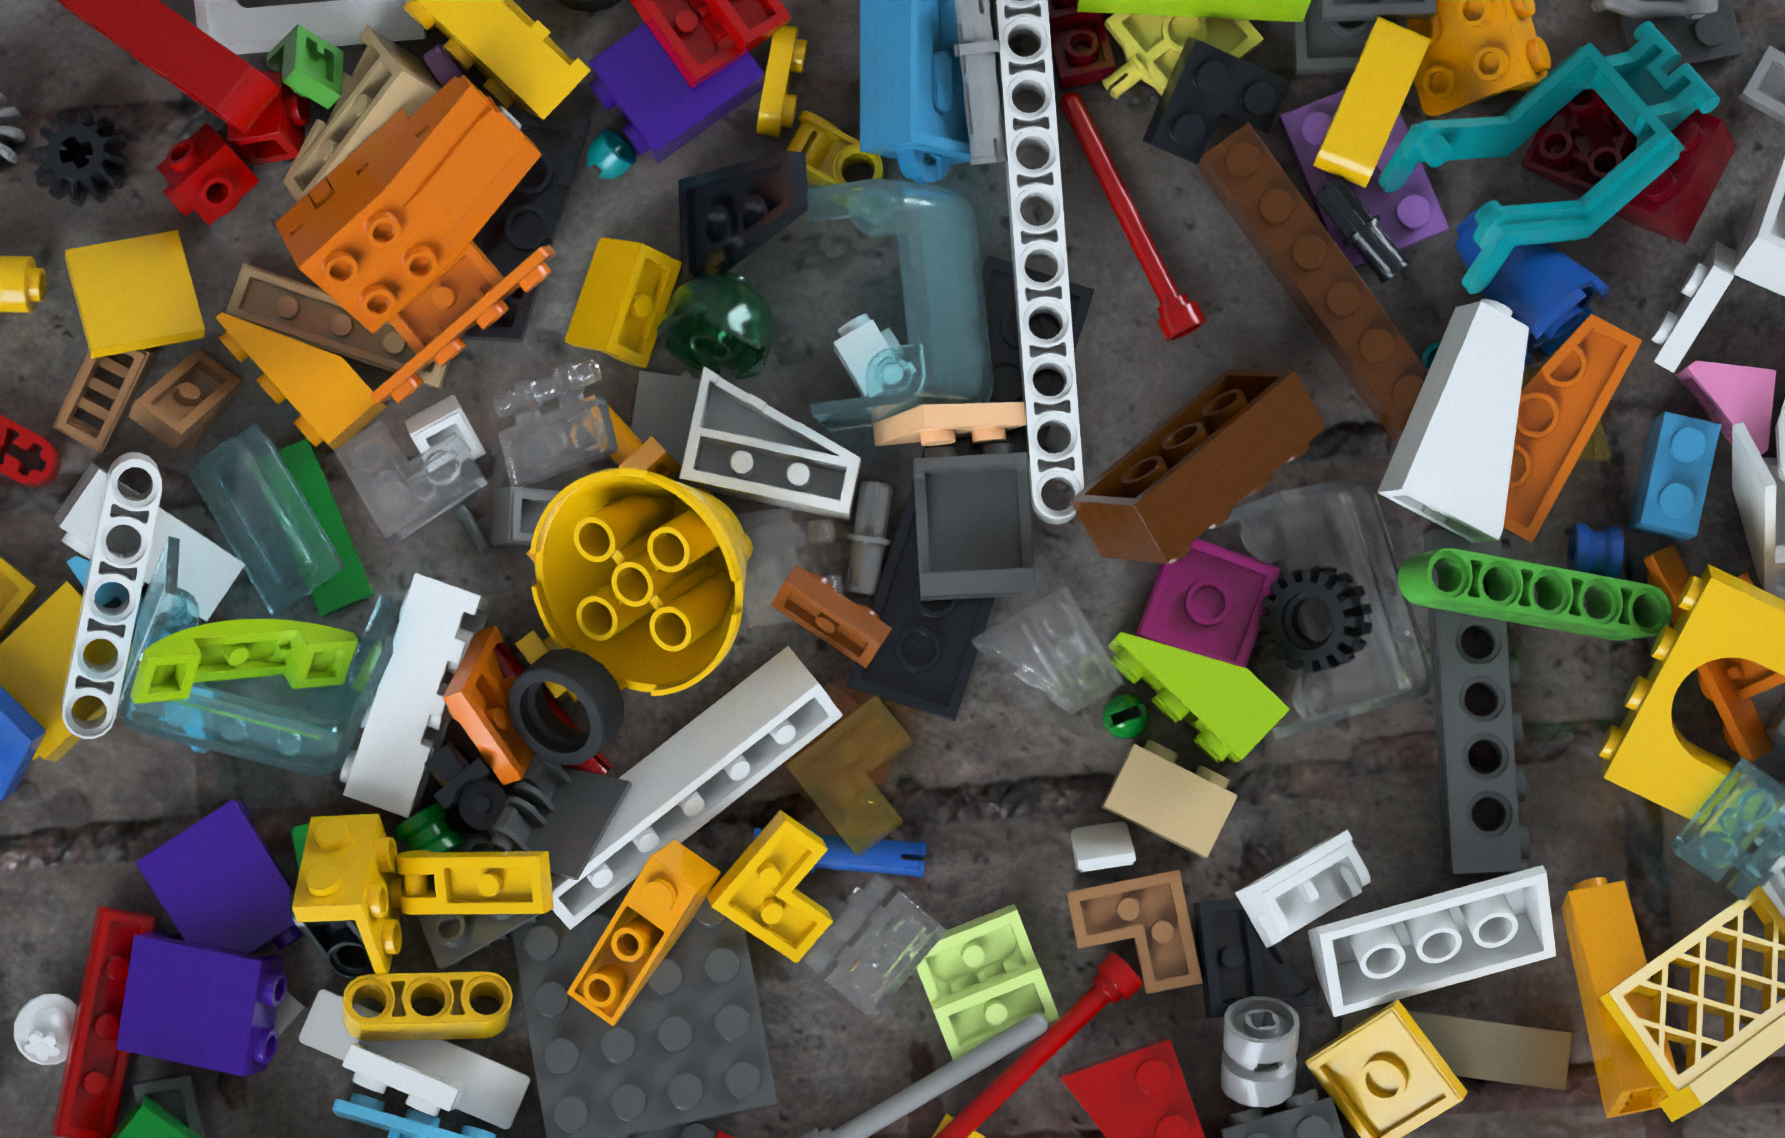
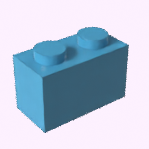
[1627,411,1721,542]

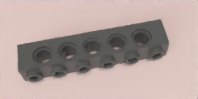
[1423,528,1530,875]

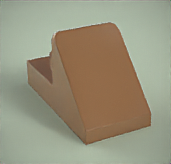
[128,348,243,451]

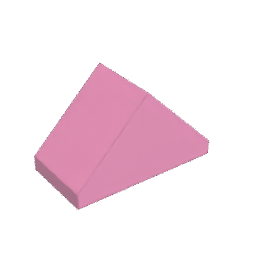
[1675,360,1776,455]

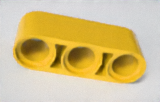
[1313,16,1430,188]
[342,972,513,1041]

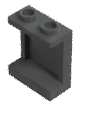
[913,443,1037,601]

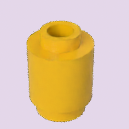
[0,255,47,313]

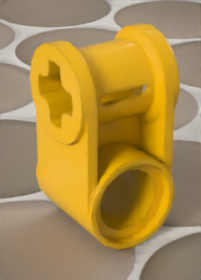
[778,110,885,205]

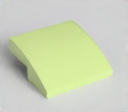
[908,904,1060,1060]

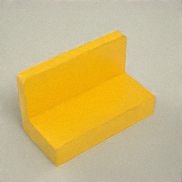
[565,237,682,369]

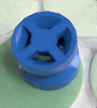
[1567,523,1624,579]

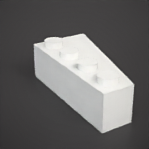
[340,573,493,818]

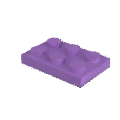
[1278,90,1449,269]

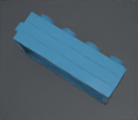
[859,0,971,184]

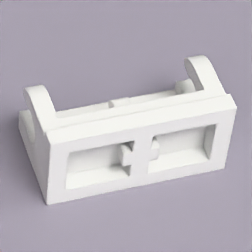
[1235,830,1371,948]

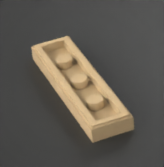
[226,263,451,390]

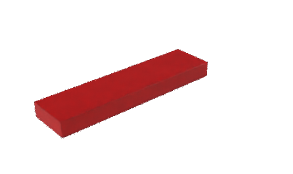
[52,905,158,1138]

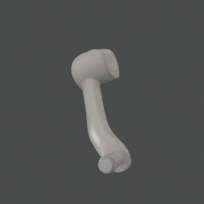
[1591,0,1719,20]

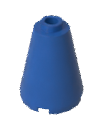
[1455,208,1610,365]

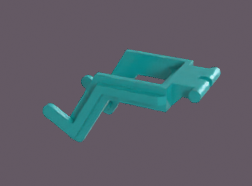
[1378,21,1720,294]

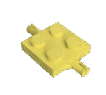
[1102,14,1264,99]

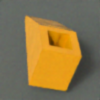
[215,312,387,451]
[567,839,721,1026]

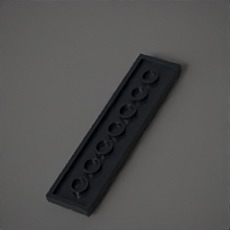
[846,255,1095,722]

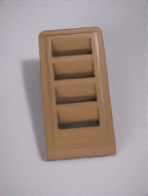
[52,347,160,454]

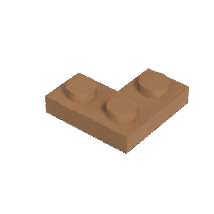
[1065,870,1203,994]

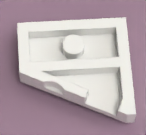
[1651,241,1736,373]

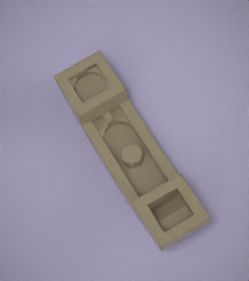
[1339,1006,1572,1090]

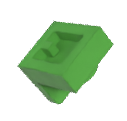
[266,24,344,109]

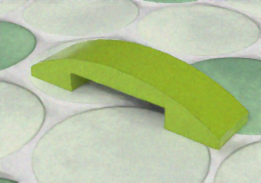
[130,619,358,704]

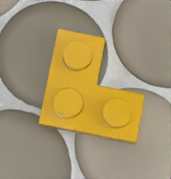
[707,810,833,964]

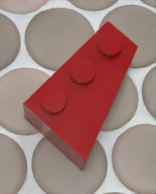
[1058,1037,1205,1138]

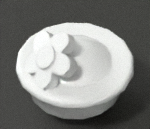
[14,994,77,1065]

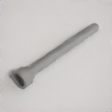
[799,1013,1048,1138]

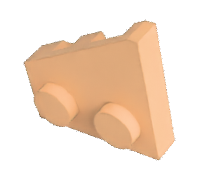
[873,402,1027,446]

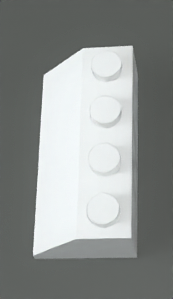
[1308,865,1556,1017]

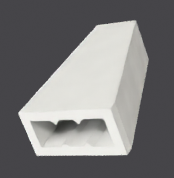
[1377,299,1529,543]

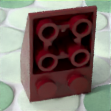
[1521,89,1737,244]

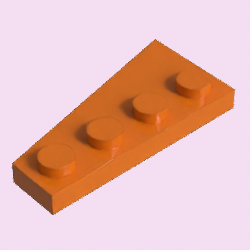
[1503,314,1643,544]

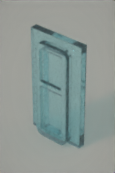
[188,423,346,616]

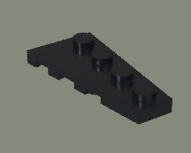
[464,114,591,342]

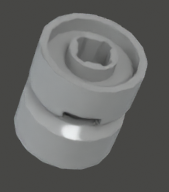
[1220,996,1300,1107]

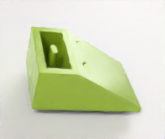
[1108,632,1290,764]

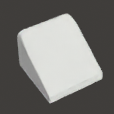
[405,395,486,480]
[1071,821,1136,872]

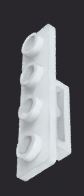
[299,989,531,1129]

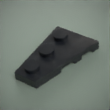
[678,150,808,293]

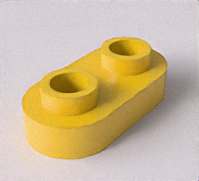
[757,25,808,138]

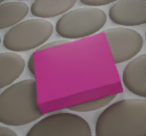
[1135,538,1281,668]

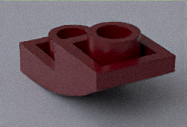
[1048,0,1116,90]

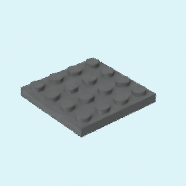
[511,880,779,1138]

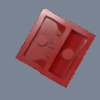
[630,0,792,89]

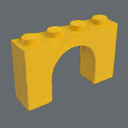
[1597,564,1785,838]

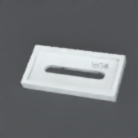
[194,0,427,55]

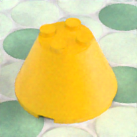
[530,467,753,696]

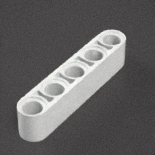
[62,452,162,739]

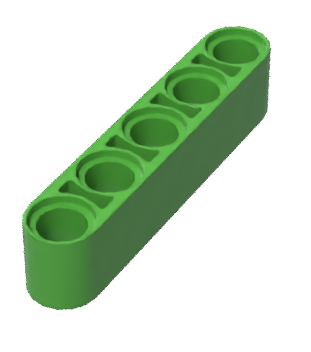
[1398,548,1672,641]

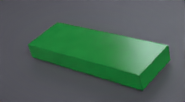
[255,439,375,618]

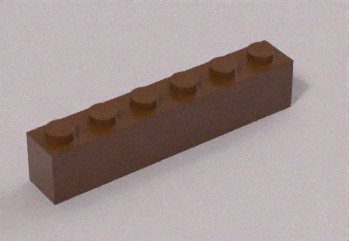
[1197,122,1428,441]

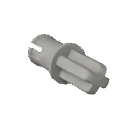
[843,481,893,595]

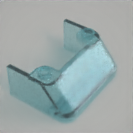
[802,178,994,432]
[119,536,393,776]

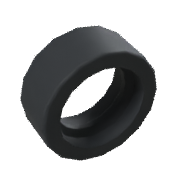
[508,648,624,766]

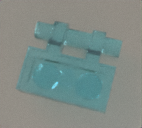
[1669,757,1785,901]

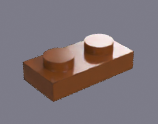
[771,565,892,669]

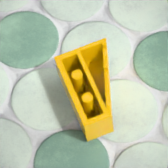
[403,0,591,120]

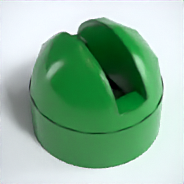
[1102,693,1149,740]

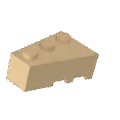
[283,25,441,203]

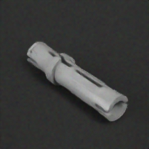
[954,0,1007,165]

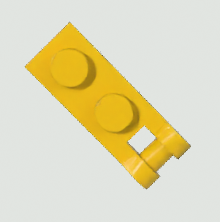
[396,850,554,915]

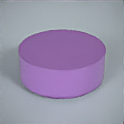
[423,43,474,86]

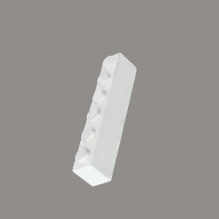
[551,646,843,930]

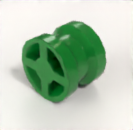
[392,803,465,852]

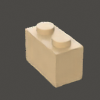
[1101,740,1238,858]

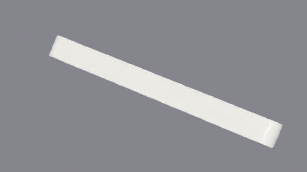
[993,0,1084,525]

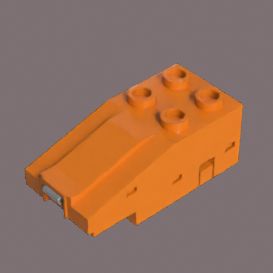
[275,75,542,334]

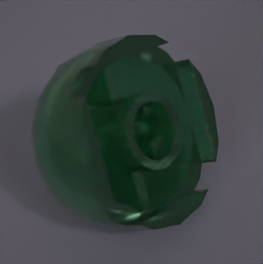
[657,272,775,379]

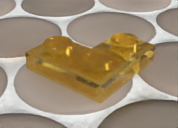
[786,695,913,858]

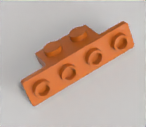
[370,240,557,404]
[1644,544,1785,764]

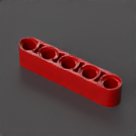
[57,0,281,136]

